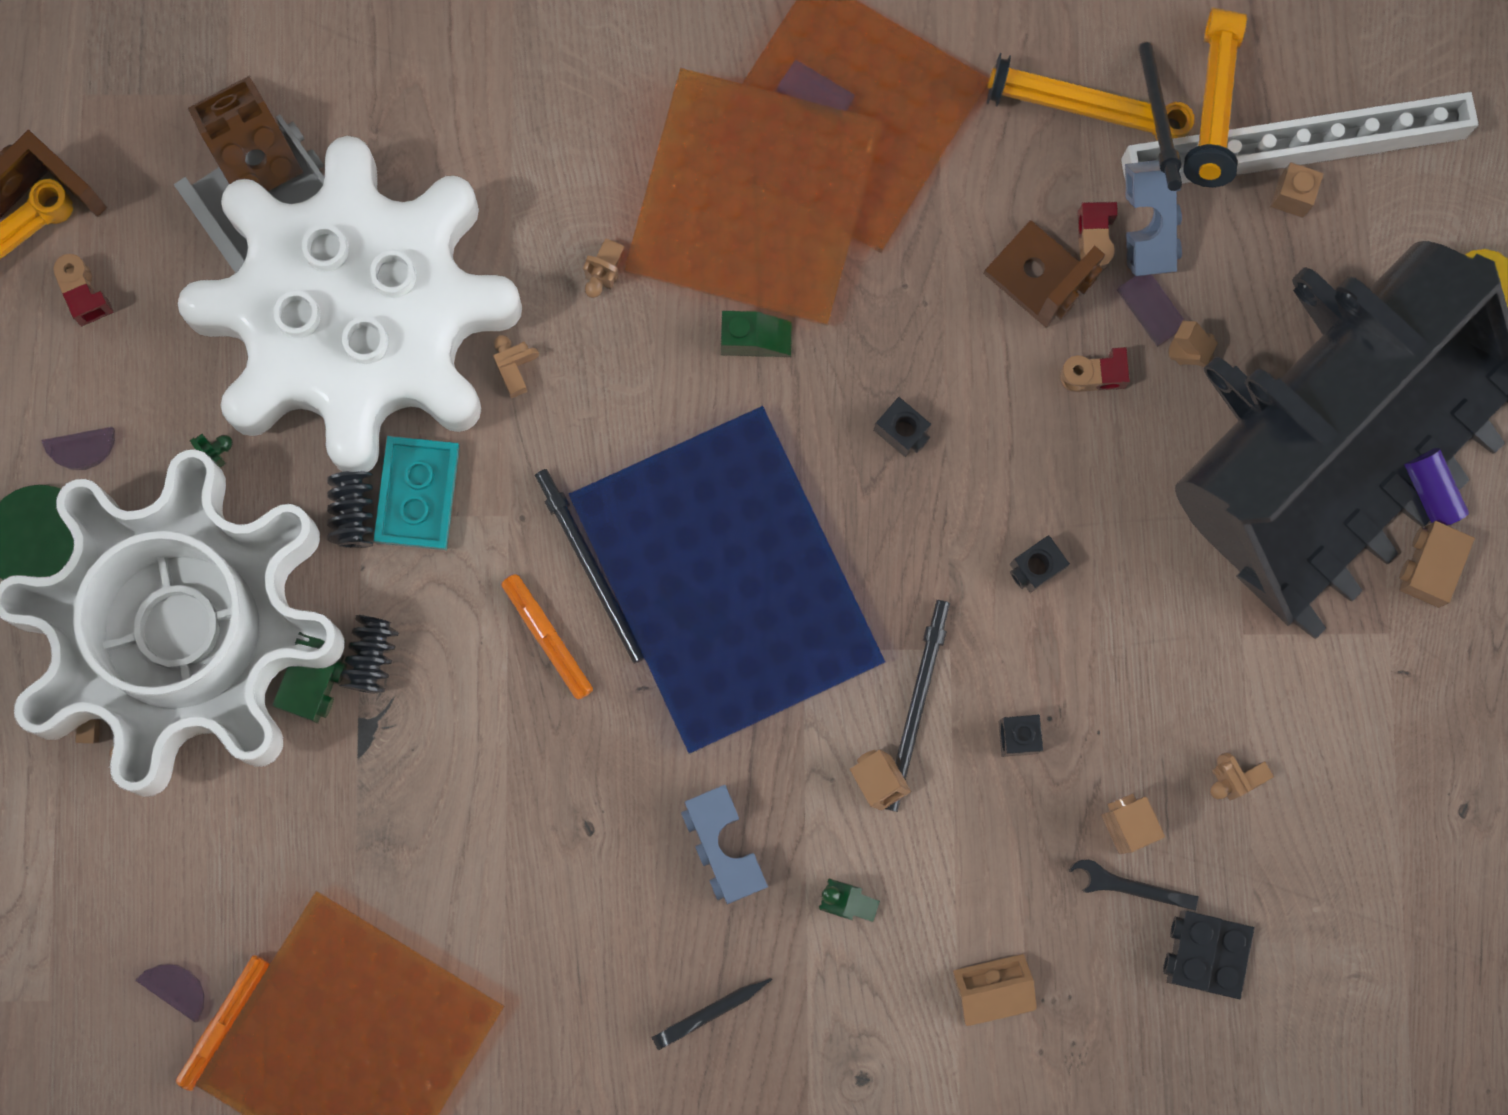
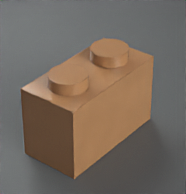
[1399,521,1475,608]
[1101,793,1165,855]

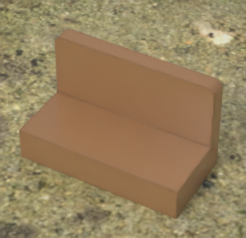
[953,954,1037,1026]

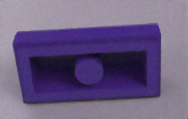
[1404,448,1469,526]

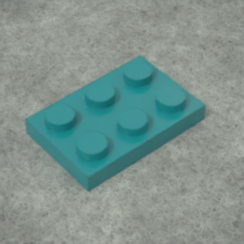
[374,436,460,551]

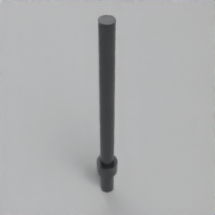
[1139,42,1182,191]
[535,469,646,664]
[885,600,950,812]

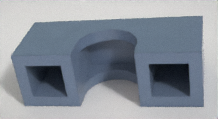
[1125,160,1182,276]
[681,785,768,905]

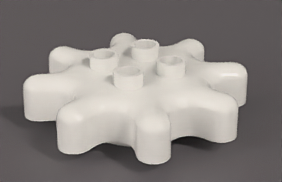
[178,136,522,472]
[0,450,344,797]

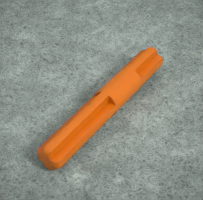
[501,574,593,699]
[176,955,269,1091]

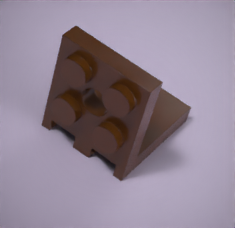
[188,76,304,191]
[0,129,107,218]
[983,220,1106,328]

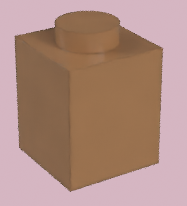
[1270,162,1324,218]
[850,750,912,811]

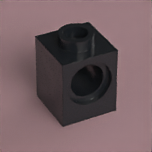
[873,397,931,457]
[1010,535,1070,593]
[998,715,1043,757]

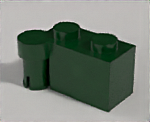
[272,632,347,723]

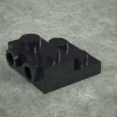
[1163,911,1255,1000]

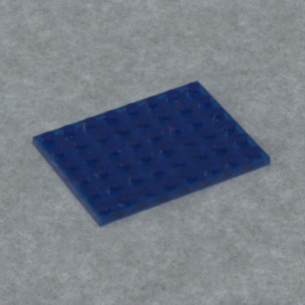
[569,406,885,755]

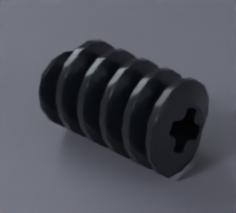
[327,471,373,548]
[339,615,399,694]

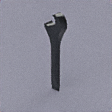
[1069,859,1199,911]
[651,978,773,1050]

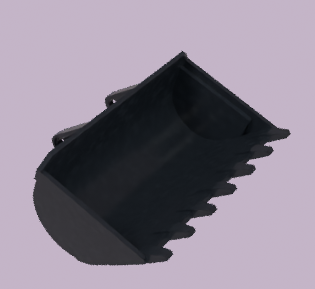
[1175,241,1508,639]

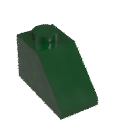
[721,311,792,357]

